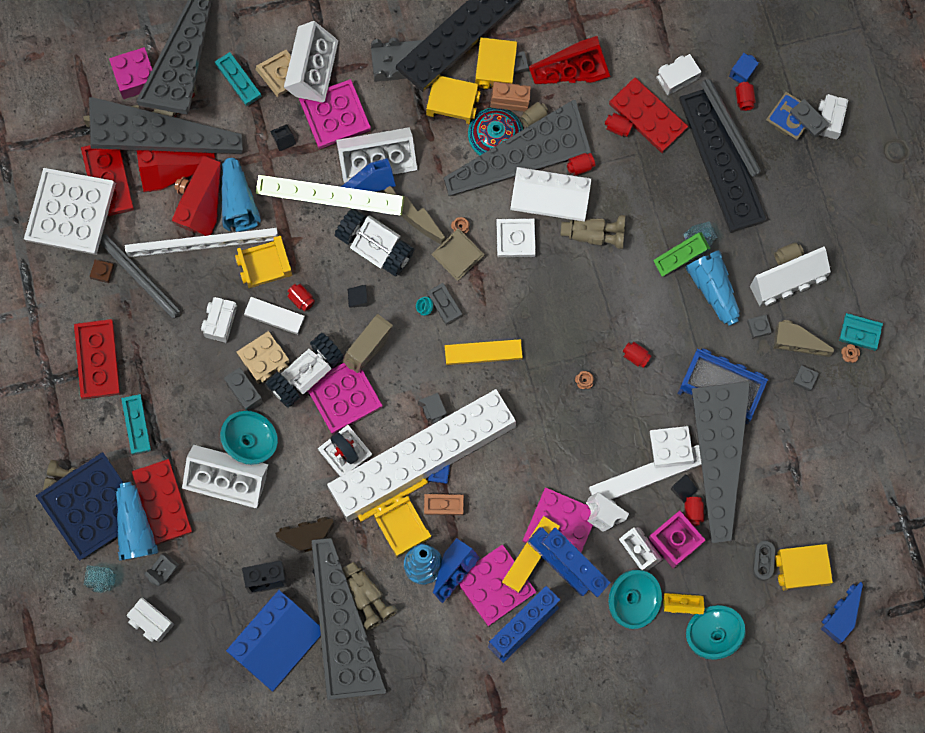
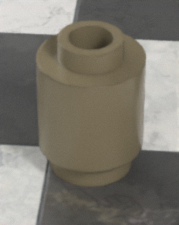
[520,102,549,127]
[774,242,804,265]

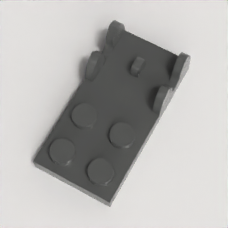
[371,38,448,82]

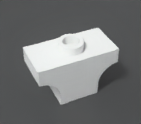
[586,492,629,532]

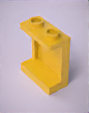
[475,38,517,89]
[426,76,481,124]
[235,236,292,288]
[374,495,431,558]
[775,544,833,591]

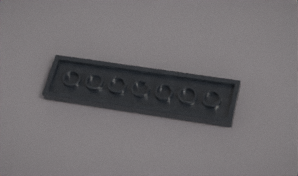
[396,0,522,92]
[679,89,766,233]

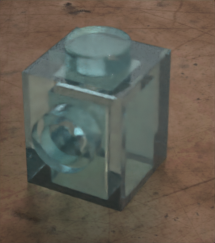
[683,221,718,247]
[84,565,116,593]

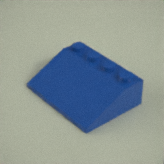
[226,590,321,692]

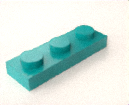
[215,52,262,107]
[121,394,151,455]

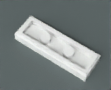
[244,297,305,335]

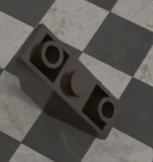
[275,517,334,553]

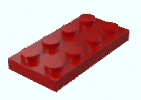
[609,78,688,153]
[81,145,134,216]
[74,319,120,400]
[132,459,193,545]

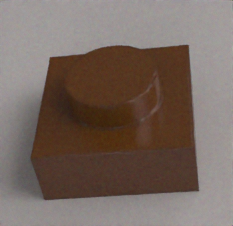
[89,259,114,283]

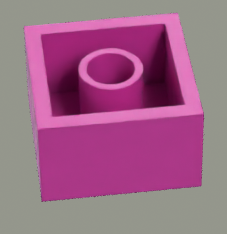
[109,47,152,100]
[648,510,706,569]

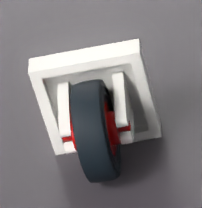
[318,425,372,477]

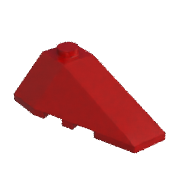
[529,36,610,84]
[137,150,215,192]
[172,156,221,236]

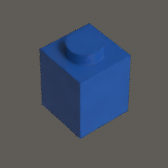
[729,53,759,83]

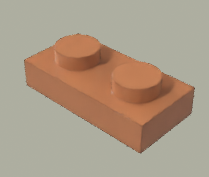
[424,494,463,515]

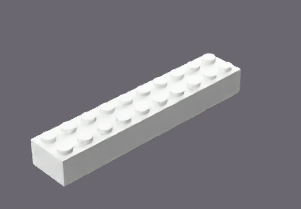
[327,389,516,522]

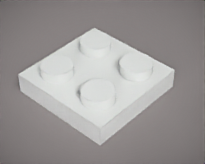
[496,219,535,257]
[650,426,694,468]

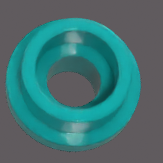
[416,297,433,316]

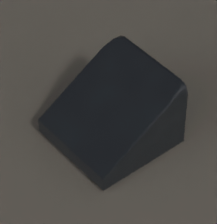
[270,124,296,151]
[347,285,368,308]
[671,474,698,503]

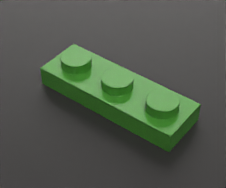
[653,232,710,277]

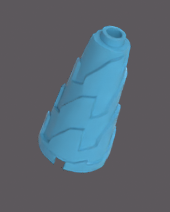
[222,158,261,232]
[685,250,740,326]
[116,482,158,561]
[404,544,442,585]

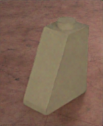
[343,314,393,373]

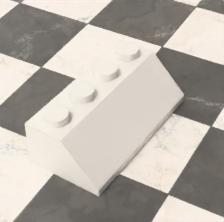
[284,21,338,102]
[336,127,417,183]
[510,167,591,222]
[750,247,831,306]
[182,445,268,508]

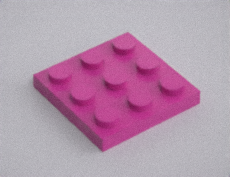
[299,79,371,149]
[308,363,383,435]
[522,488,593,552]
[458,544,536,627]

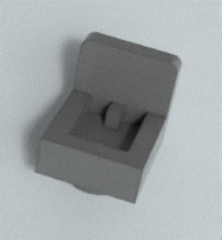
[144,553,179,586]

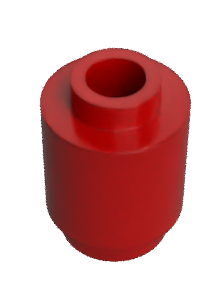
[735,82,756,111]
[604,113,633,137]
[566,153,596,176]
[287,284,315,312]
[622,341,652,368]
[684,497,704,526]

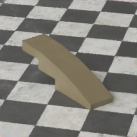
[384,186,445,244]

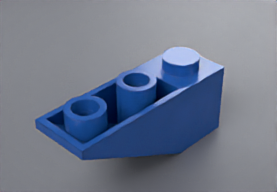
[341,158,395,192]
[433,538,480,603]
[820,582,863,644]

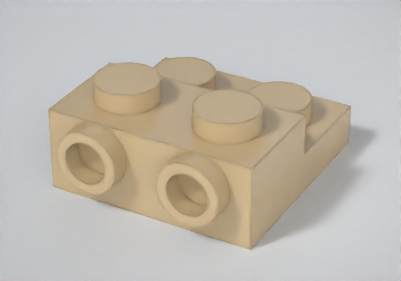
[237,331,290,384]

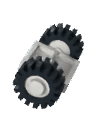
[334,208,414,277]
[265,332,344,408]

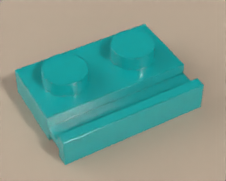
[839,313,883,351]

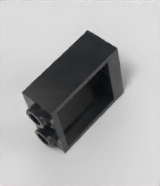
[242,560,288,594]

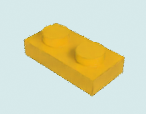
[663,593,704,614]

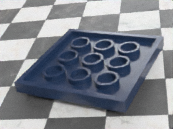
[35,451,123,561]

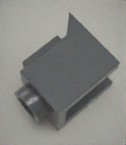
[418,393,447,424]

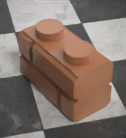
[490,82,531,112]

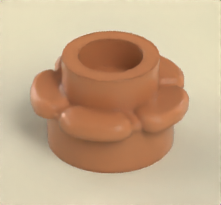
[175,177,190,195]
[451,217,470,234]
[841,344,860,363]
[575,371,594,389]

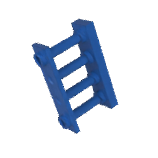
[527,527,611,597]

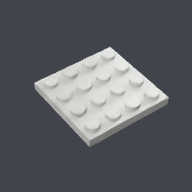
[24,168,116,255]

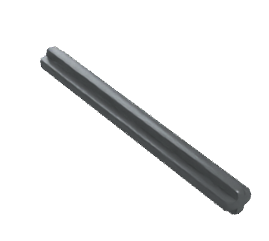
[701,79,761,177]
[100,234,180,318]

